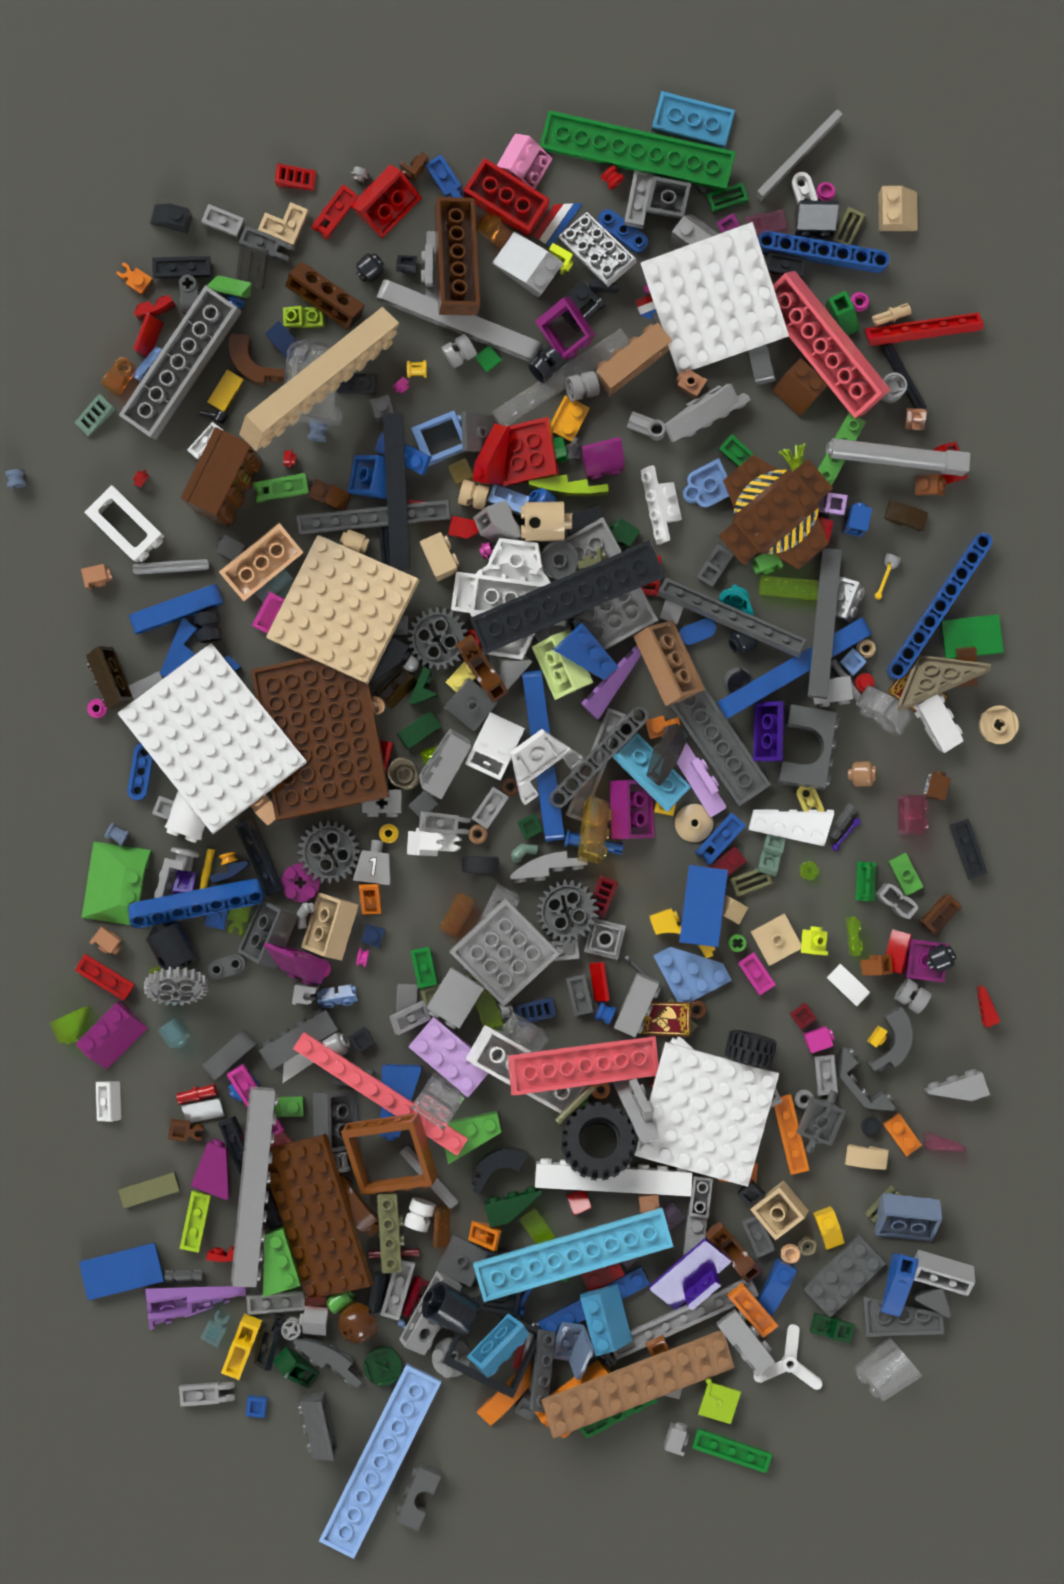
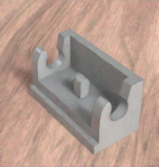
[292,981,320,1005]

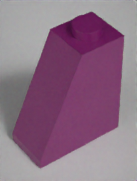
[191,1138,231,1200]

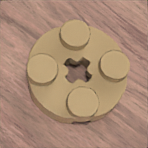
[979,706,1019,745]

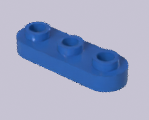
[598,209,648,253]
[127,743,154,800]

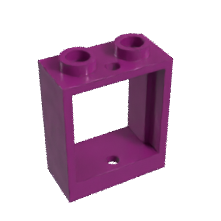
[535,297,596,360]

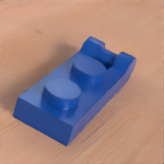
[695,813,746,865]

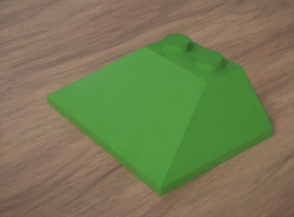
[82,841,151,925]

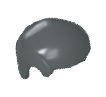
[723,667,752,694]

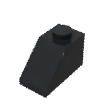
[150,203,193,234]

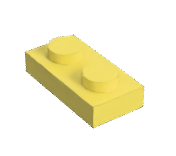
[445,661,476,692]

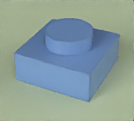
[839,648,867,676]

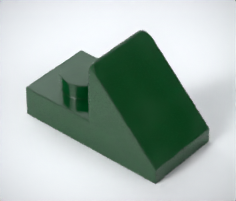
[409,667,438,706]

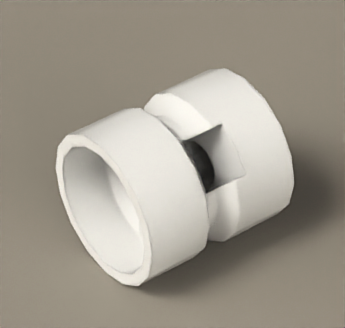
[404,1197,436,1232]

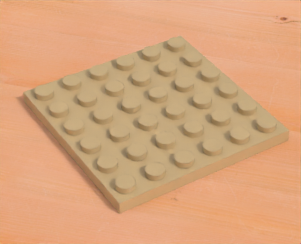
[266,535,420,684]

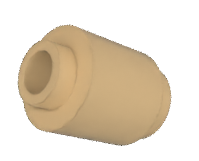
[340,529,370,554]

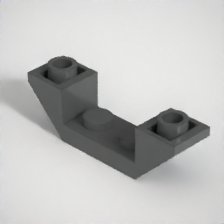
[838,1046,896,1111]

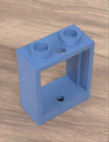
[411,411,465,466]

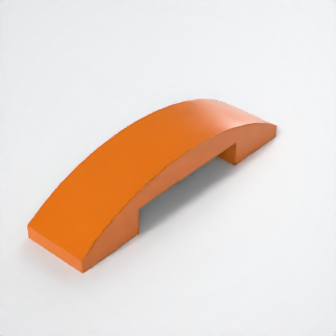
[476,1358,532,1426]

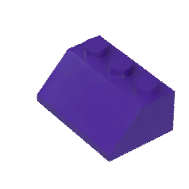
[753,701,785,762]

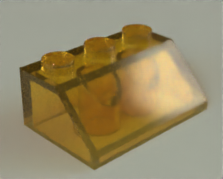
[577,795,612,864]

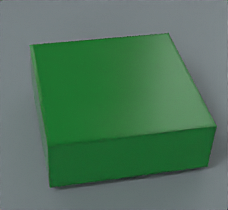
[475,345,502,373]

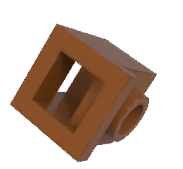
[860,954,893,975]

